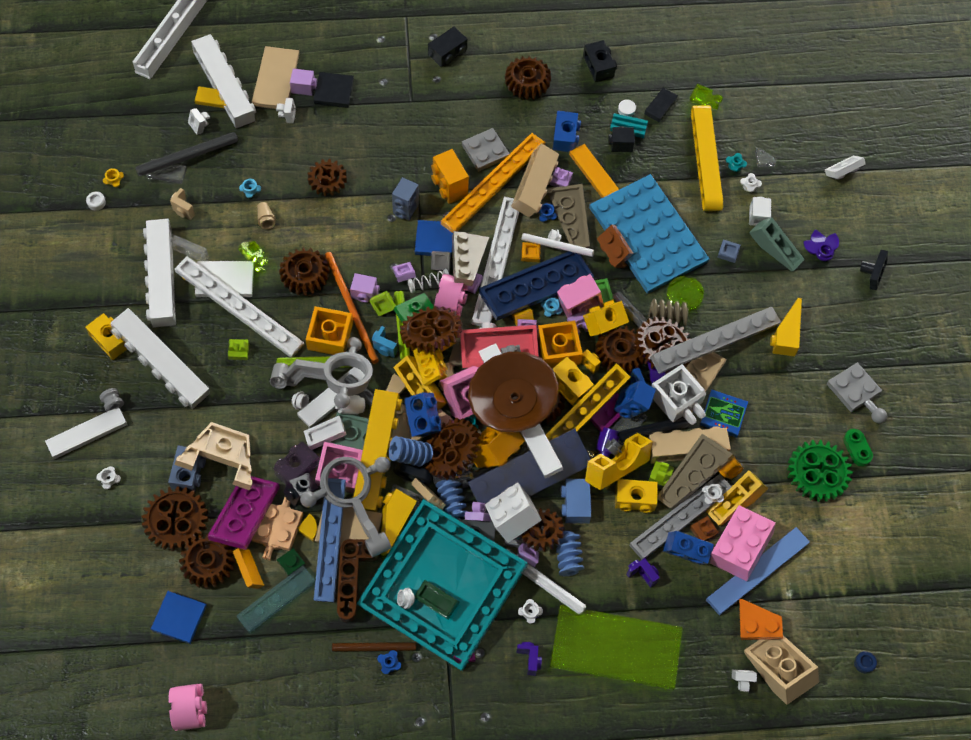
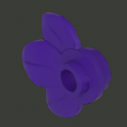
[803,230,839,261]

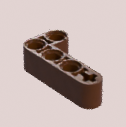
[337,539,380,623]

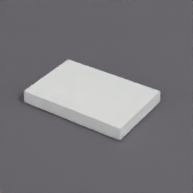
[195,261,254,297]

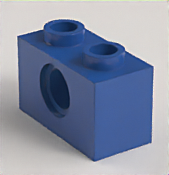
[553,111,581,152]

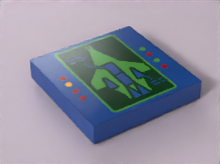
[700,390,748,437]

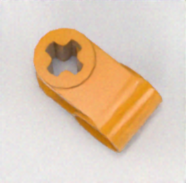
[719,457,744,479]

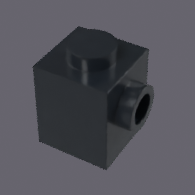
[608,126,635,152]
[283,473,319,507]

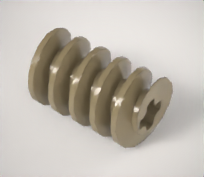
[648,298,688,326]

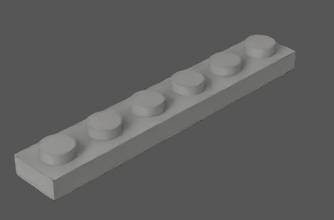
[629,474,732,560]

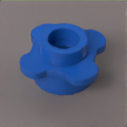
[538,203,557,222]
[377,650,401,674]

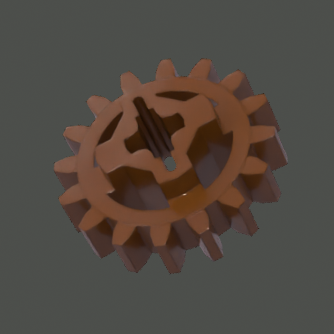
[308,159,347,196]
[521,508,565,552]

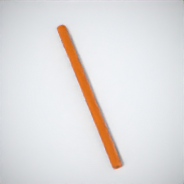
[325,252,379,364]

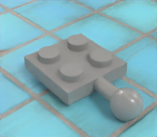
[827,362,887,424]

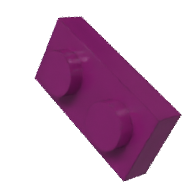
[589,392,620,432]

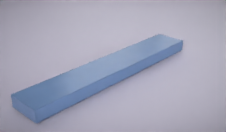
[314,478,346,602]
[706,527,810,616]

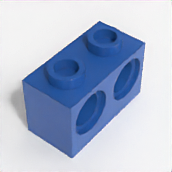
[613,380,656,419]
[404,392,442,437]
[663,531,714,565]

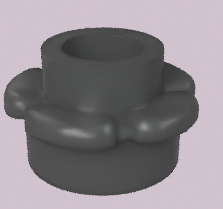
[604,438,622,456]

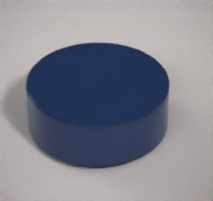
[854,651,877,674]

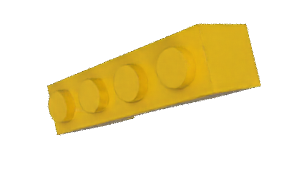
[585,433,653,490]

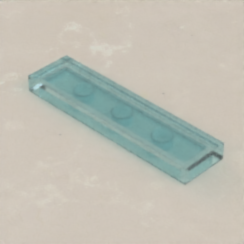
[236,566,315,633]

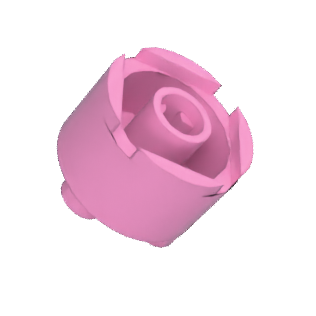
[434,274,469,316]
[169,684,207,731]

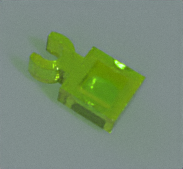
[689,83,723,109]

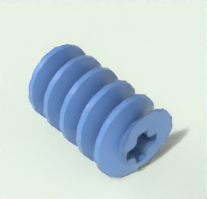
[389,436,433,467]
[436,479,468,519]
[556,531,584,577]

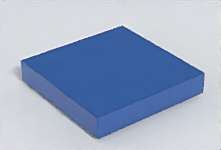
[415,220,453,257]
[151,591,207,644]

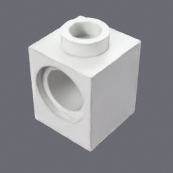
[749,197,771,226]

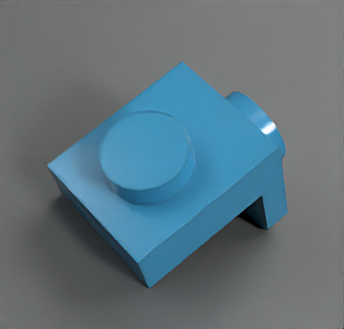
[372,326,397,358]

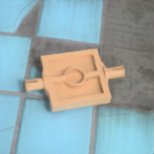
[252,497,304,560]

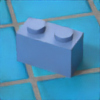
[561,479,591,523]

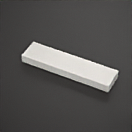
[297,367,365,428]
[45,406,127,459]

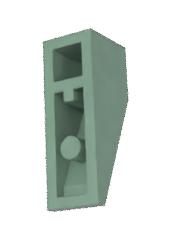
[749,218,805,271]

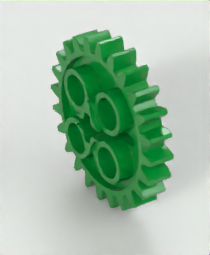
[787,440,853,502]

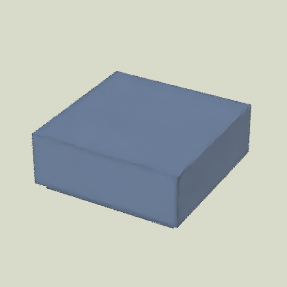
[717,240,741,263]

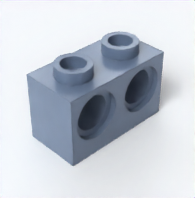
[392,177,419,220]
[168,446,206,492]

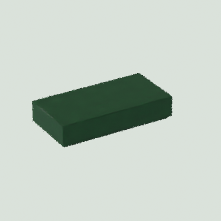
[414,580,460,620]

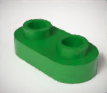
[843,429,873,467]

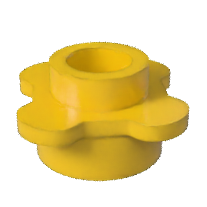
[103,169,124,187]

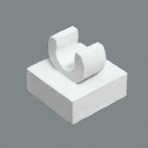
[276,98,296,123]
[188,108,210,135]
[732,669,757,691]

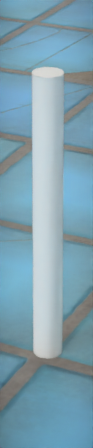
[521,233,594,257]

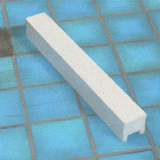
[133,0,207,79]

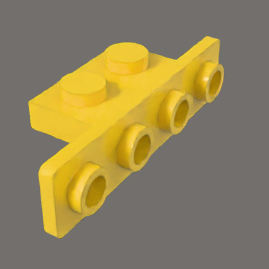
[413,349,448,387]

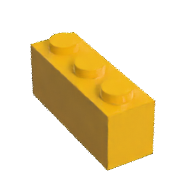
[393,355,447,411]

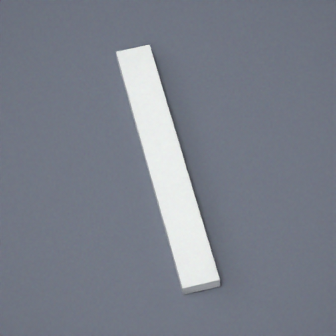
[471,197,519,327]
[174,256,304,357]
[478,343,563,478]

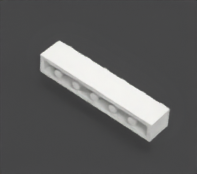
[191,34,256,128]
[143,219,176,327]
[111,308,209,409]

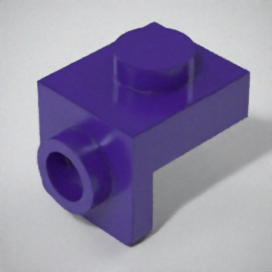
[626,558,660,588]
[516,642,542,676]

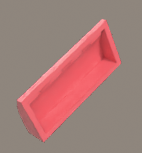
[459,325,539,368]

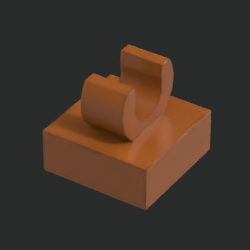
[690,516,719,541]

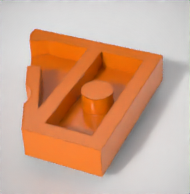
[739,599,783,640]

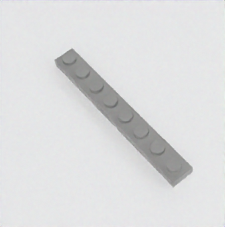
[650,307,781,374]

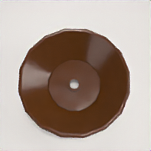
[468,352,559,433]

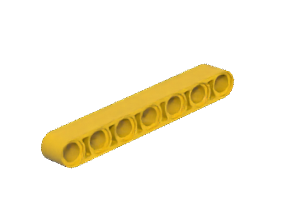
[691,105,723,211]

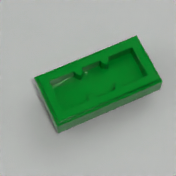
[393,293,434,323]

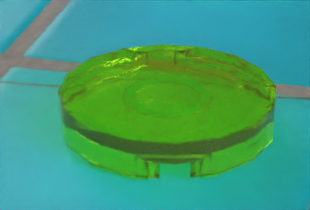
[667,276,704,311]

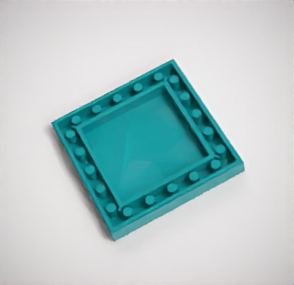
[357,499,528,672]

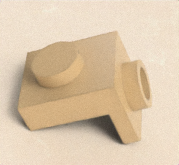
[170,188,195,220]

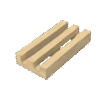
[412,478,446,510]

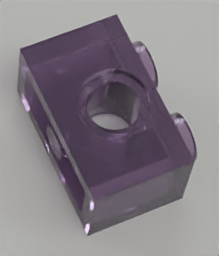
[273,442,320,485]

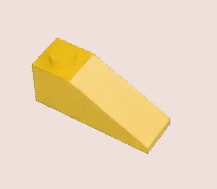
[770,298,802,356]
[706,471,768,526]
[381,489,417,556]

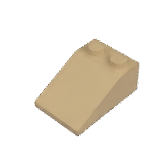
[744,636,819,705]

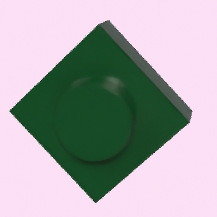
[277,548,306,577]

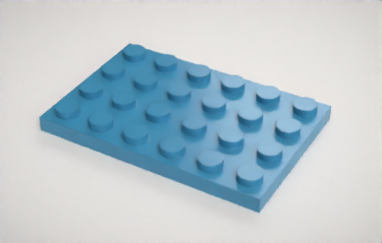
[589,174,709,294]

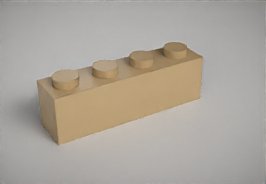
[511,143,559,217]
[648,426,731,464]

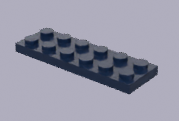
[479,251,594,321]
[468,428,591,513]

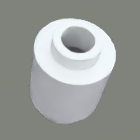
[335,395,365,415]

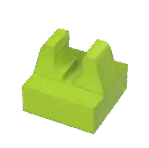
[370,291,396,316]
[228,339,249,360]
[649,461,674,486]

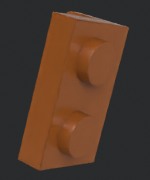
[597,224,634,268]

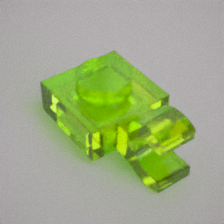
[238,241,269,272]

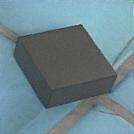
[431,251,450,271]

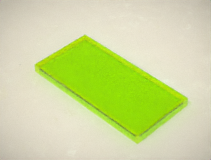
[550,605,682,690]

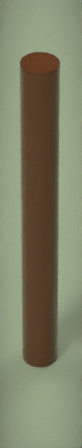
[332,642,416,652]

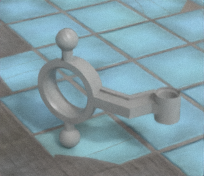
[270,337,373,408]
[300,457,391,558]

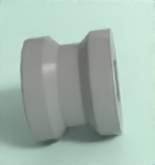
[99,388,124,412]

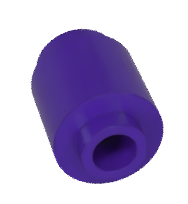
[596,427,619,457]

